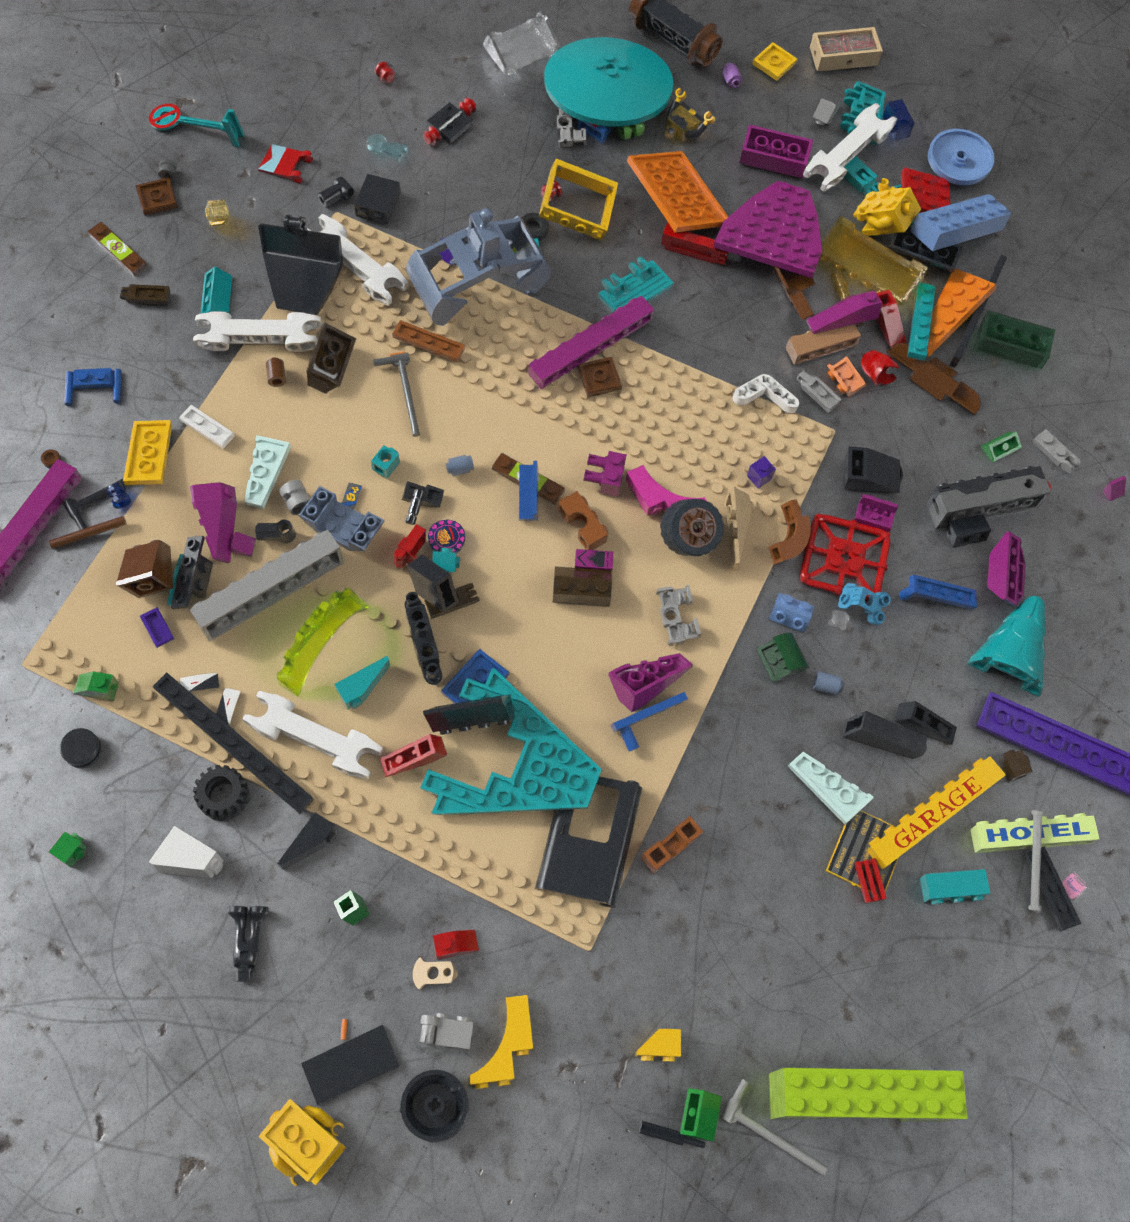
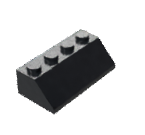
[888,227,963,272]
[423,694,515,735]

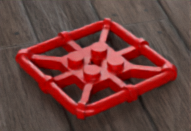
[800,513,891,601]

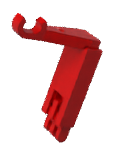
[661,222,729,265]

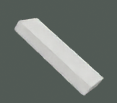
[179,405,235,449]

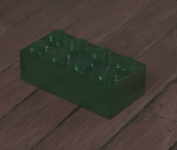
[974,310,1055,369]

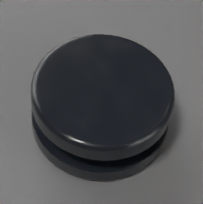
[59,728,102,768]

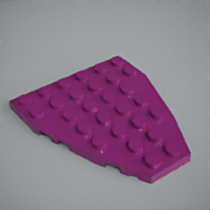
[713,181,822,278]

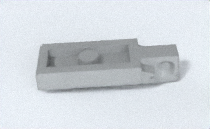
[796,370,842,413]

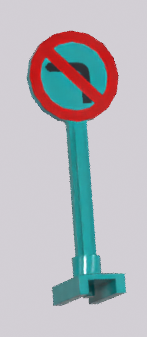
[149,104,245,147]

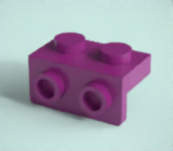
[854,494,898,532]

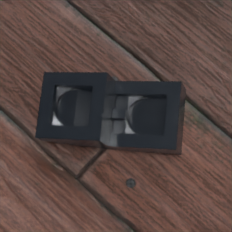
[401,481,444,508]

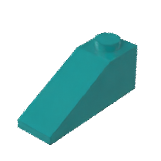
[334,656,391,710]

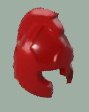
[861,349,900,386]

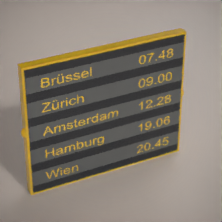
[826,810,899,896]

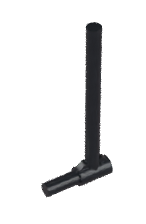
[63,479,126,530]

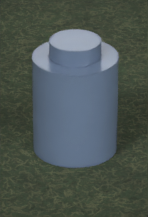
[813,671,844,695]

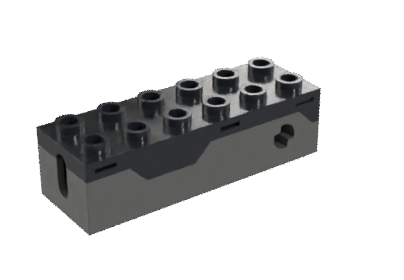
[926,466,1051,529]

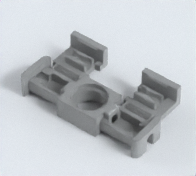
[557,107,587,147]
[656,585,701,646]

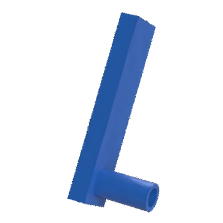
[899,575,977,610]
[611,692,688,752]

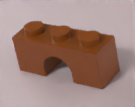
[558,491,608,550]
[641,816,703,875]

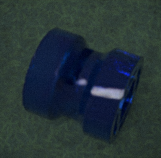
[106,482,131,509]

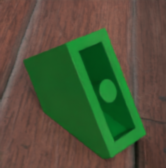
[73,671,119,701]

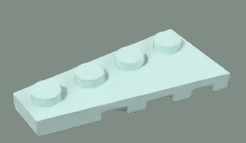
[244,435,292,509]
[788,752,874,824]

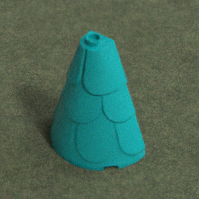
[967,596,1046,697]

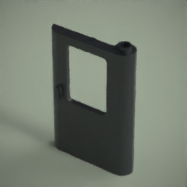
[535,777,642,908]

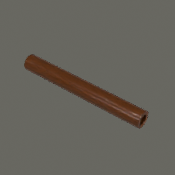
[49,516,127,549]

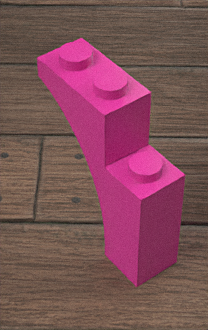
[626,465,707,516]

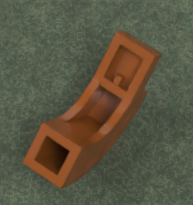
[768,499,810,565]

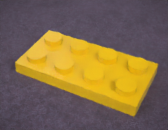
[123,420,172,485]

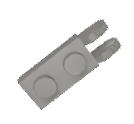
[1032,429,1082,474]

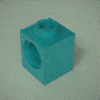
[371,445,400,479]

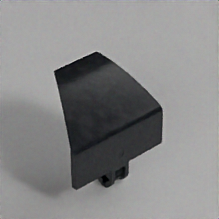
[258,214,343,315]

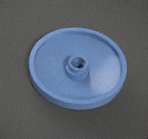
[927,129,994,185]

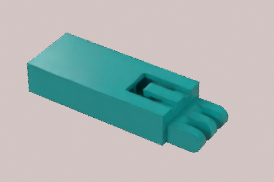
[844,156,879,196]

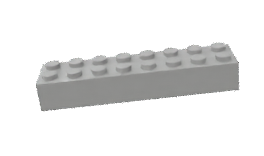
[190,530,344,642]

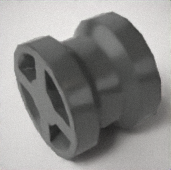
[158,159,177,181]

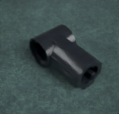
[318,177,354,207]
[255,519,296,543]

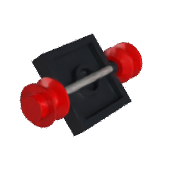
[423,98,476,146]

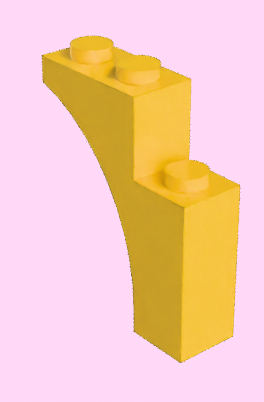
[470,995,533,1089]

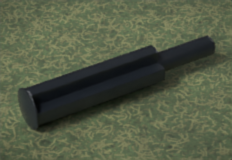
[639,1120,706,1148]

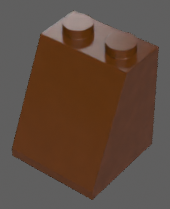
[117,540,173,598]

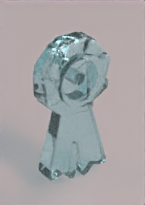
[366,133,407,161]

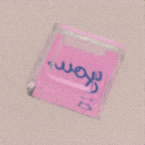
[1061,871,1089,901]

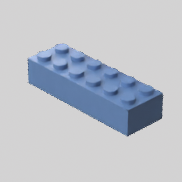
[910,194,1011,251]

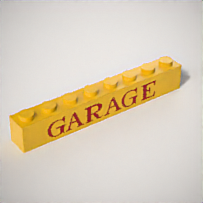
[866,756,1006,870]

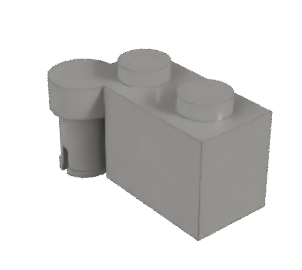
[419,1013,474,1051]

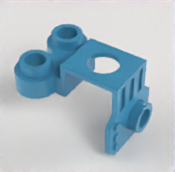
[838,583,891,625]

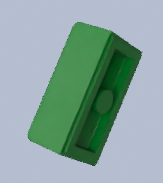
[981,431,1022,462]

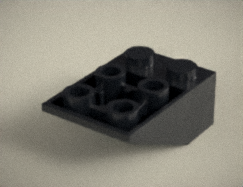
[844,446,900,493]

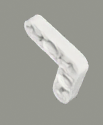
[732,374,799,413]

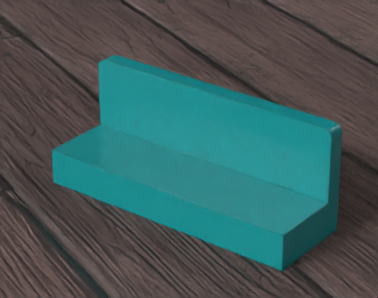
[200,266,232,314]

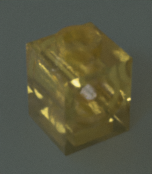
[205,199,230,227]

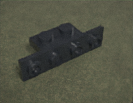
[171,535,213,609]

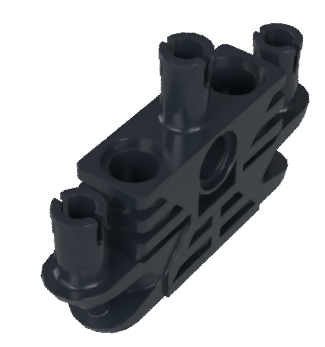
[404,592,442,685]

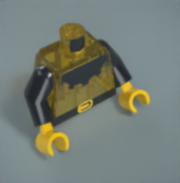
[664,88,715,142]

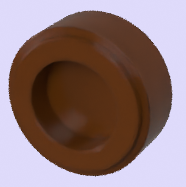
[41,449,62,469]

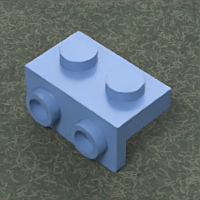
[769,593,815,633]

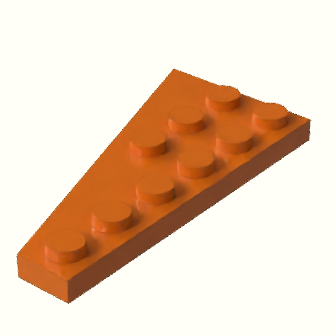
[927,268,996,357]

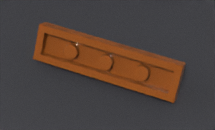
[392,320,465,363]

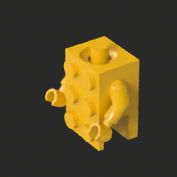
[853,178,921,236]
[259,1099,347,1186]

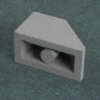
[813,98,841,126]

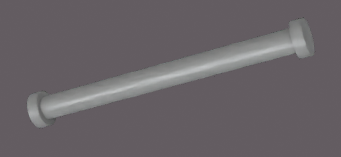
[1028,810,1044,911]

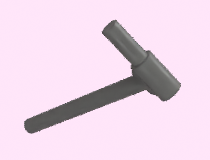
[373,352,420,437]

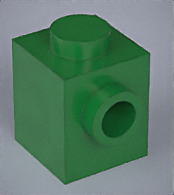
[49,831,87,868]
[334,890,370,926]

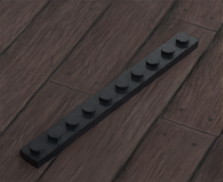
[152,672,314,815]

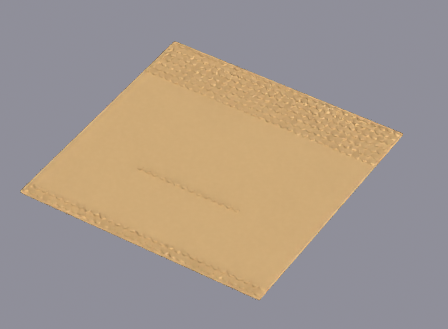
[22,212,835,951]

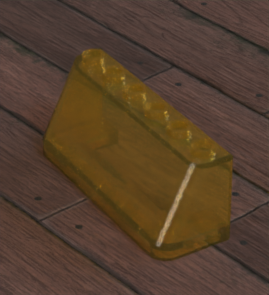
[820,215,928,306]

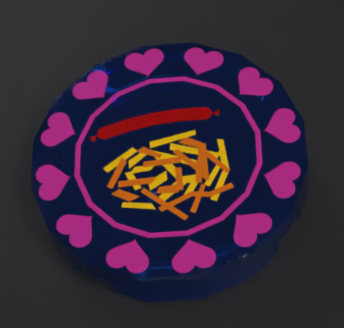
[428,519,466,553]

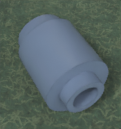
[446,455,474,477]

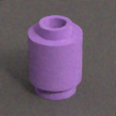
[722,63,743,88]

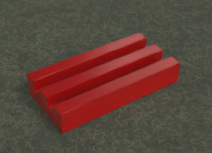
[854,858,887,904]

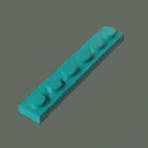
[907,282,936,361]

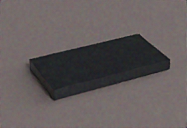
[301,1025,399,1105]

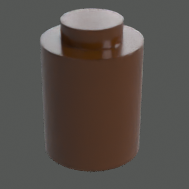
[266,357,286,387]

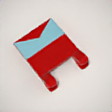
[258,144,313,183]

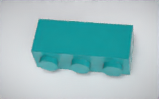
[920,869,990,905]

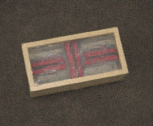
[810,27,883,72]

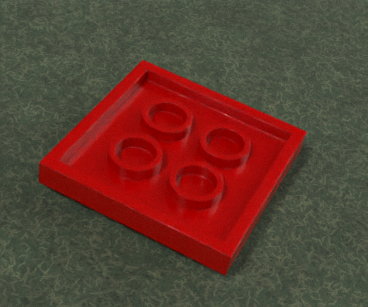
[901,167,951,213]

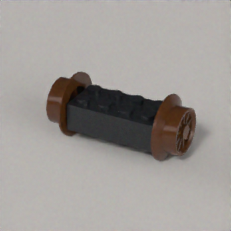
[629,0,723,67]

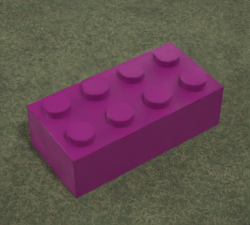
[739,124,813,178]

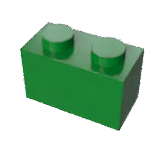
[680,1088,722,1142]

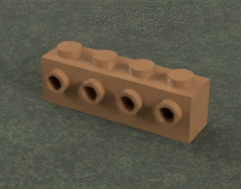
[786,324,861,365]

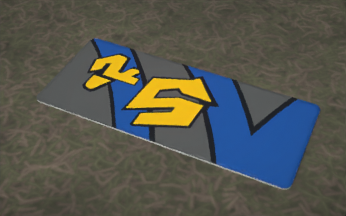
[342,482,362,510]

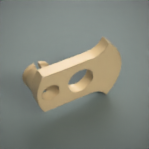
[413,957,458,990]

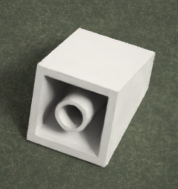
[149,826,224,878]

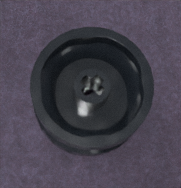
[400,1070,469,1142]

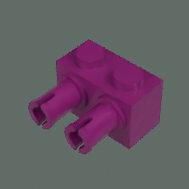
[583,451,627,497]

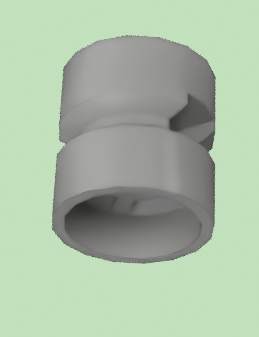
[280,480,310,515]

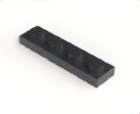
[1024,846,1081,932]

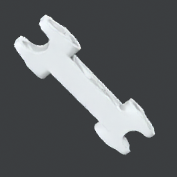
[803,103,897,192]
[308,214,409,306]
[193,312,322,352]
[242,691,384,780]

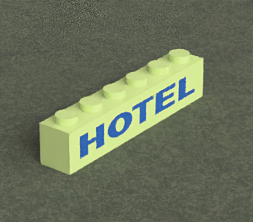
[970,813,1099,853]

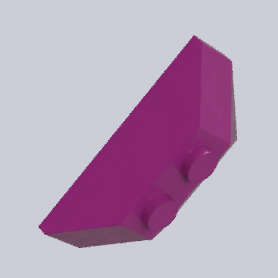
[987,531,1026,607]

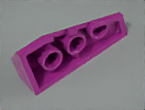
[807,291,882,334]
[190,482,237,563]
[608,653,693,712]

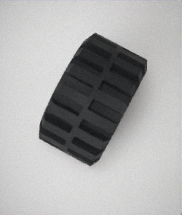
[193,765,249,821]

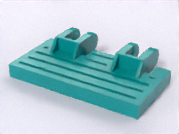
[840,81,886,145]
[598,256,674,313]

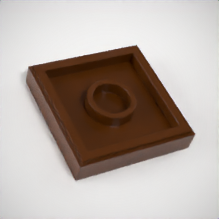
[135,177,178,216]
[577,357,622,397]

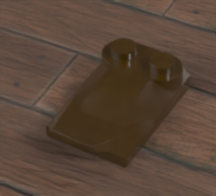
[306,322,357,394]

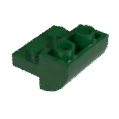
[756,632,810,683]

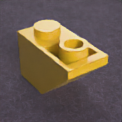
[635,1029,681,1062]

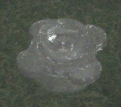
[829,610,850,631]

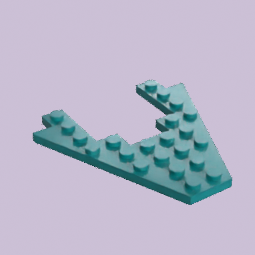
[420,668,602,816]

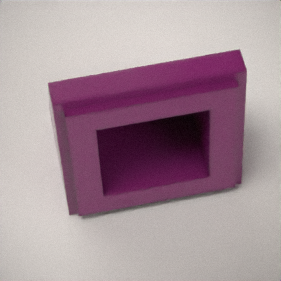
[1103,476,1126,501]
[231,532,256,557]

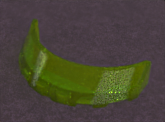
[276,587,369,697]

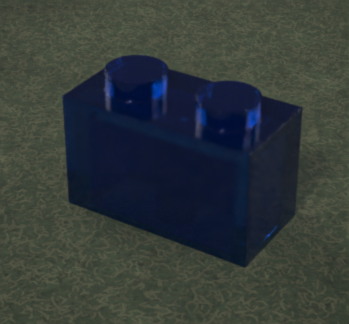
[883,99,915,140]

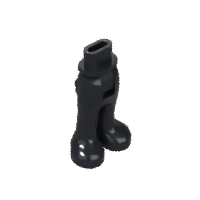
[228,906,269,982]

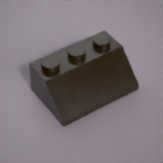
[552,566,612,607]

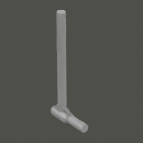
[720,1079,828,1175]

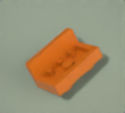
[827,356,867,398]

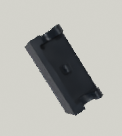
[946,514,991,548]

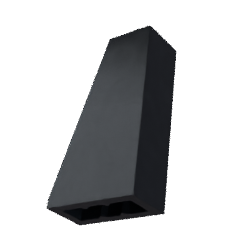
[842,711,927,759]

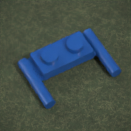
[64,368,122,406]

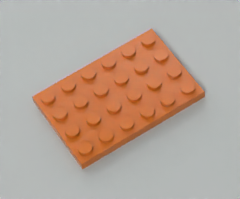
[627,151,728,232]

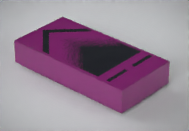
[575,549,614,571]

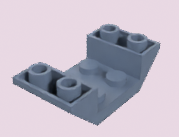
[299,486,385,551]

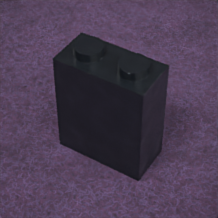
[354,174,401,224]
[407,555,459,613]

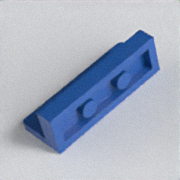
[519,461,539,521]

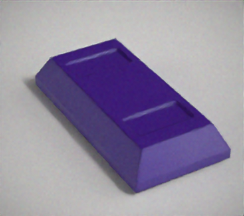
[140,607,175,648]

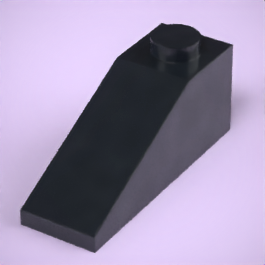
[894,701,957,745]
[277,812,337,870]

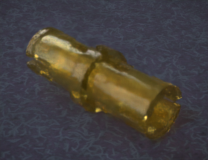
[831,270,850,300]

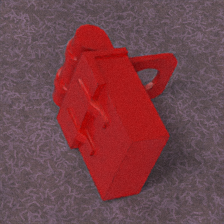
[393,524,426,569]

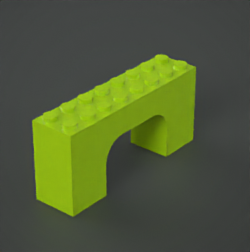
[769,1068,968,1122]

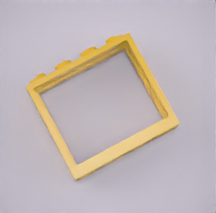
[539,159,618,240]

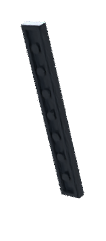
[949,254,1007,368]

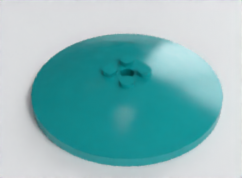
[544,37,674,127]

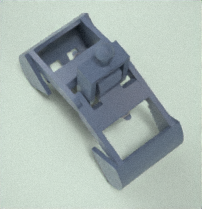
[406,208,551,326]

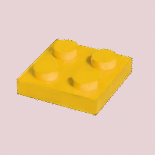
[752,42,797,81]

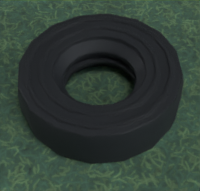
[521,213,549,241]

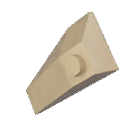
[724,487,754,571]

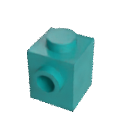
[432,548,460,572]

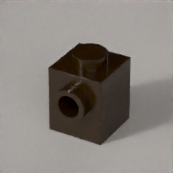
[998,749,1033,783]

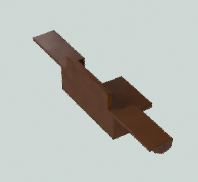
[772,266,816,320]
[886,343,981,414]

